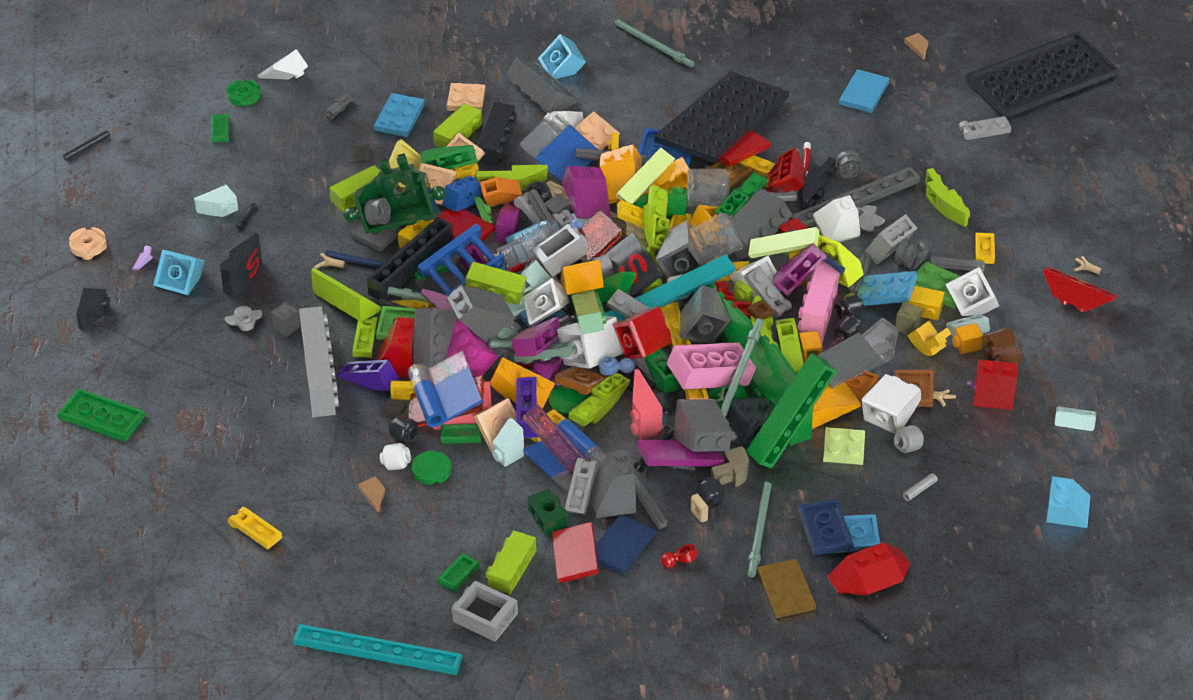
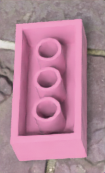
[798,262,839,344]
[666,343,756,389]

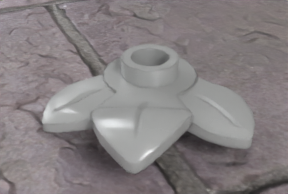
[856,205,885,232]
[225,306,263,331]

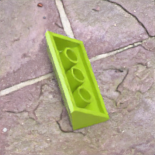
[311,267,382,321]

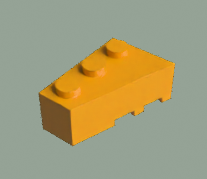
[641,157,690,203]
[490,357,555,417]

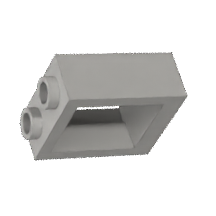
[865,214,917,265]
[532,224,589,277]
[451,581,518,642]

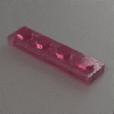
[522,404,588,476]

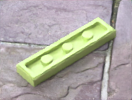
[616,148,675,205]
[748,227,819,258]

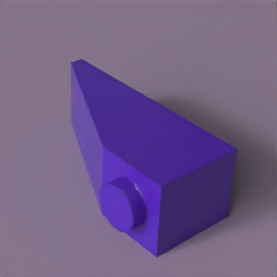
[337,360,399,391]
[516,377,538,438]

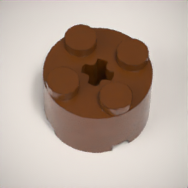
[982,328,1021,363]

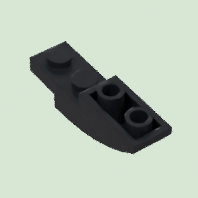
[801,157,837,211]

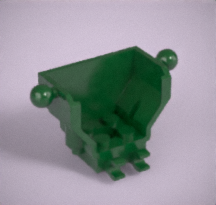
[344,153,446,234]

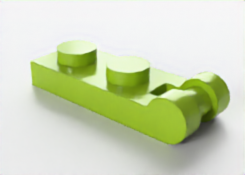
[352,317,378,358]

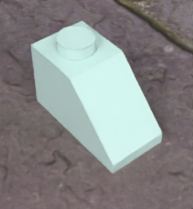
[194,185,238,217]
[492,418,524,467]

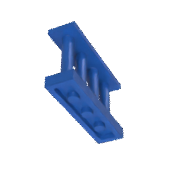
[418,223,504,296]

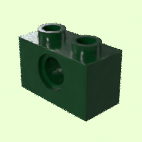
[527,489,569,537]

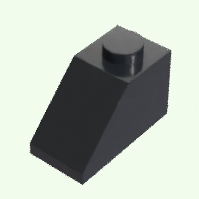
[76,288,110,328]

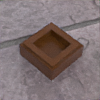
[747,300,774,320]

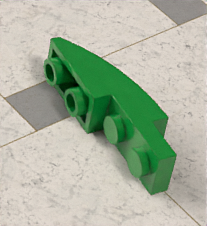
[715,172,769,220]

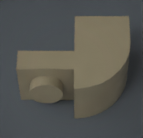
[711,446,749,487]

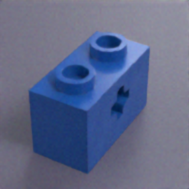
[442,176,481,212]

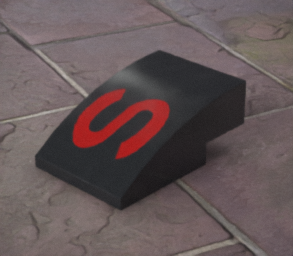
[606,232,662,298]
[220,233,262,299]

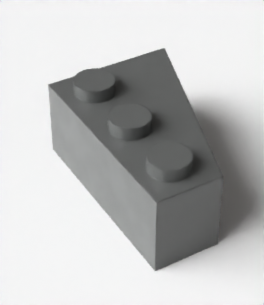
[413,308,457,369]

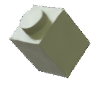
[895,302,922,335]

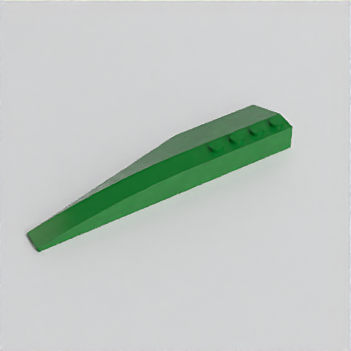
[707,283,814,446]

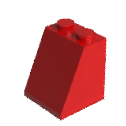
[612,306,672,359]
[377,317,415,378]
[973,360,1018,410]

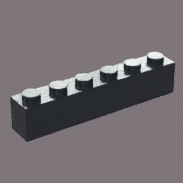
[367,217,453,301]

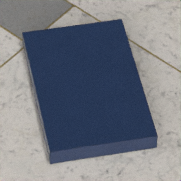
[798,499,854,555]
[596,515,655,575]

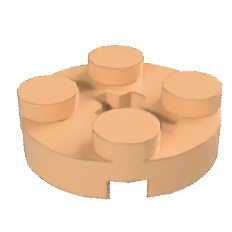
[69,227,107,260]

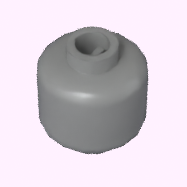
[894,425,924,453]

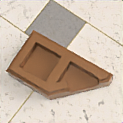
[904,33,928,59]
[358,476,386,512]

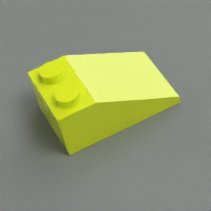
[817,234,864,288]

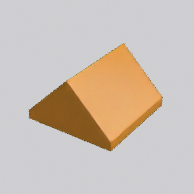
[561,260,604,295]

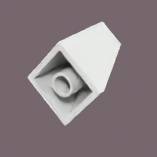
[557,316,623,369]
[862,374,921,434]

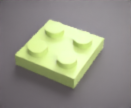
[823,427,865,465]

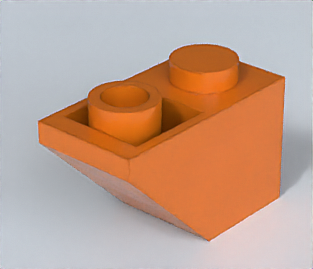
[480,177,523,207]

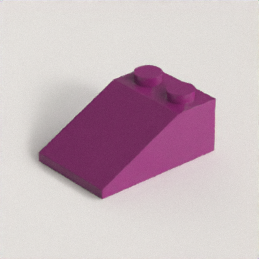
[562,166,611,220]

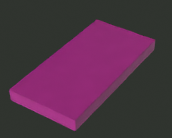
[636,440,724,467]

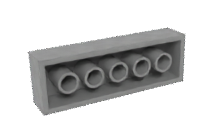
[299,306,339,418]

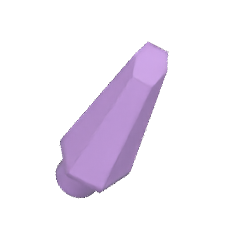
[132,246,153,270]

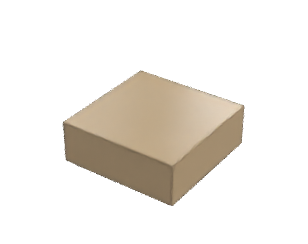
[691,494,708,522]

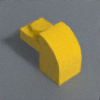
[907,321,951,356]

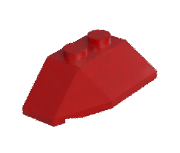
[765,147,806,193]
[1043,267,1118,312]
[828,542,910,595]

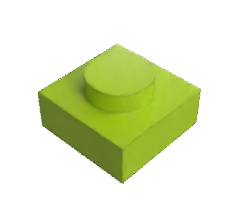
[734,280,753,302]

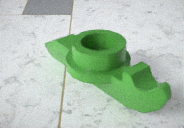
[474,196,493,224]

